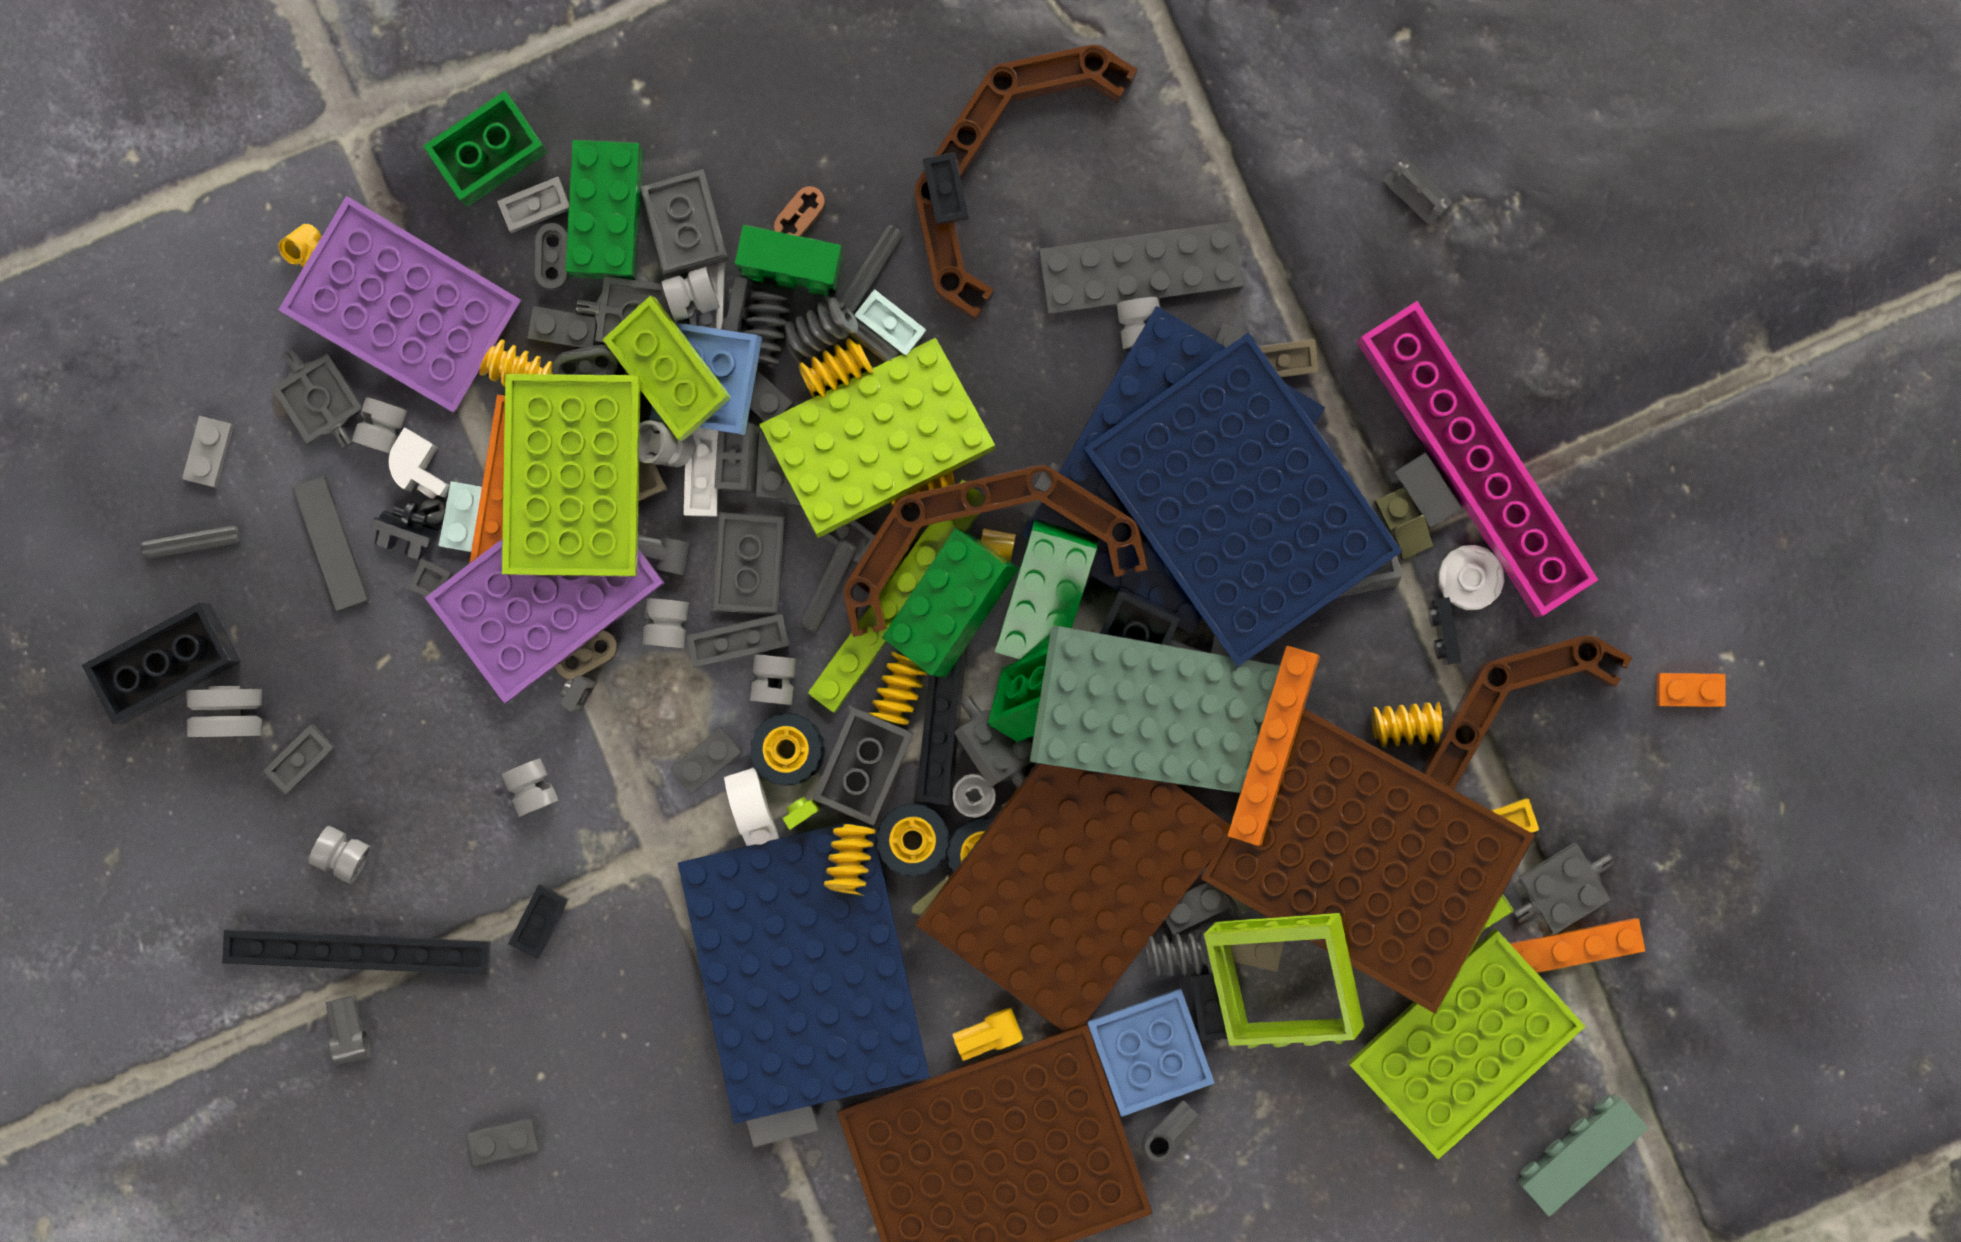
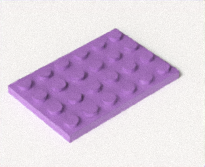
[278,196,521,413]
[425,539,665,704]

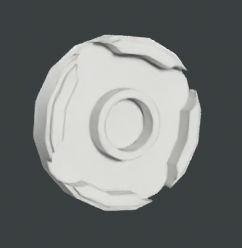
[1437,545,1505,610]

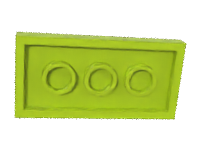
[602,296,731,441]

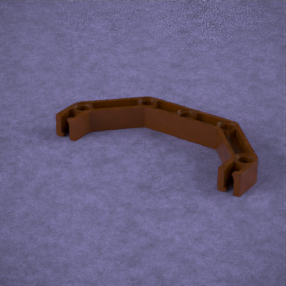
[915,44,1138,321]
[844,465,1148,637]
[1420,635,1633,790]

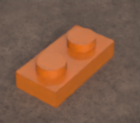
[1656,673,1726,707]

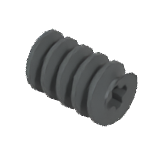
[743,292,791,364]
[785,297,858,362]
[1145,932,1213,977]

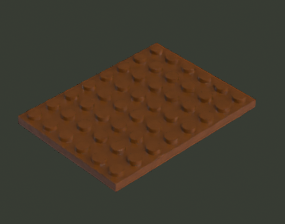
[1201,708,1536,1014]
[915,763,1230,1038]
[837,1023,1153,1242]

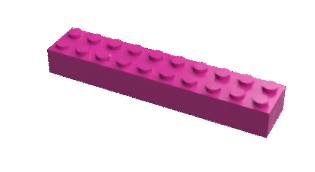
[1356,301,1598,617]

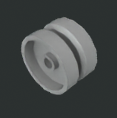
[186,686,262,737]

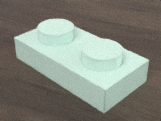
[854,289,926,356]
[439,481,482,552]

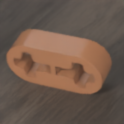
[774,186,825,237]

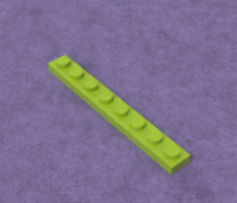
[808,480,986,713]

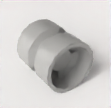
[662,267,720,322]
[1116,297,1160,351]
[351,397,407,454]
[639,420,694,467]
[642,598,689,648]
[750,654,797,705]
[501,758,559,817]
[952,773,996,817]
[308,826,371,885]

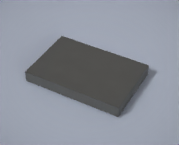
[641,169,729,278]
[712,512,785,615]

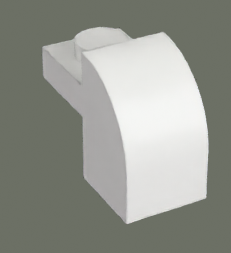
[389,427,450,499]
[724,768,779,846]

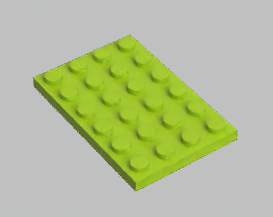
[759,338,996,538]
[502,374,641,577]
[1348,928,1586,1160]

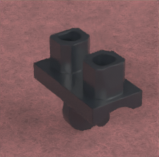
[371,501,439,560]

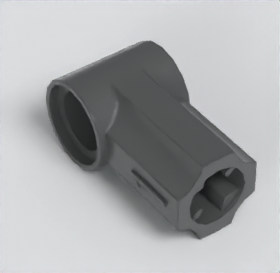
[638,535,690,576]
[325,996,371,1066]
[1141,1099,1203,1162]

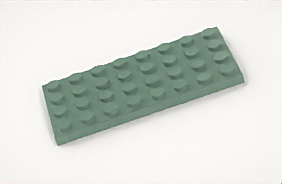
[1030,626,1280,793]

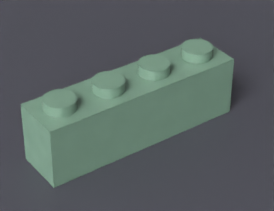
[1517,1094,1649,1217]

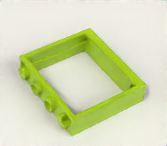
[1204,913,1365,1049]

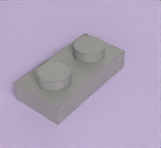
[497,177,569,233]
[182,416,234,488]

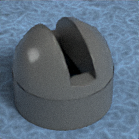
[419,498,446,525]

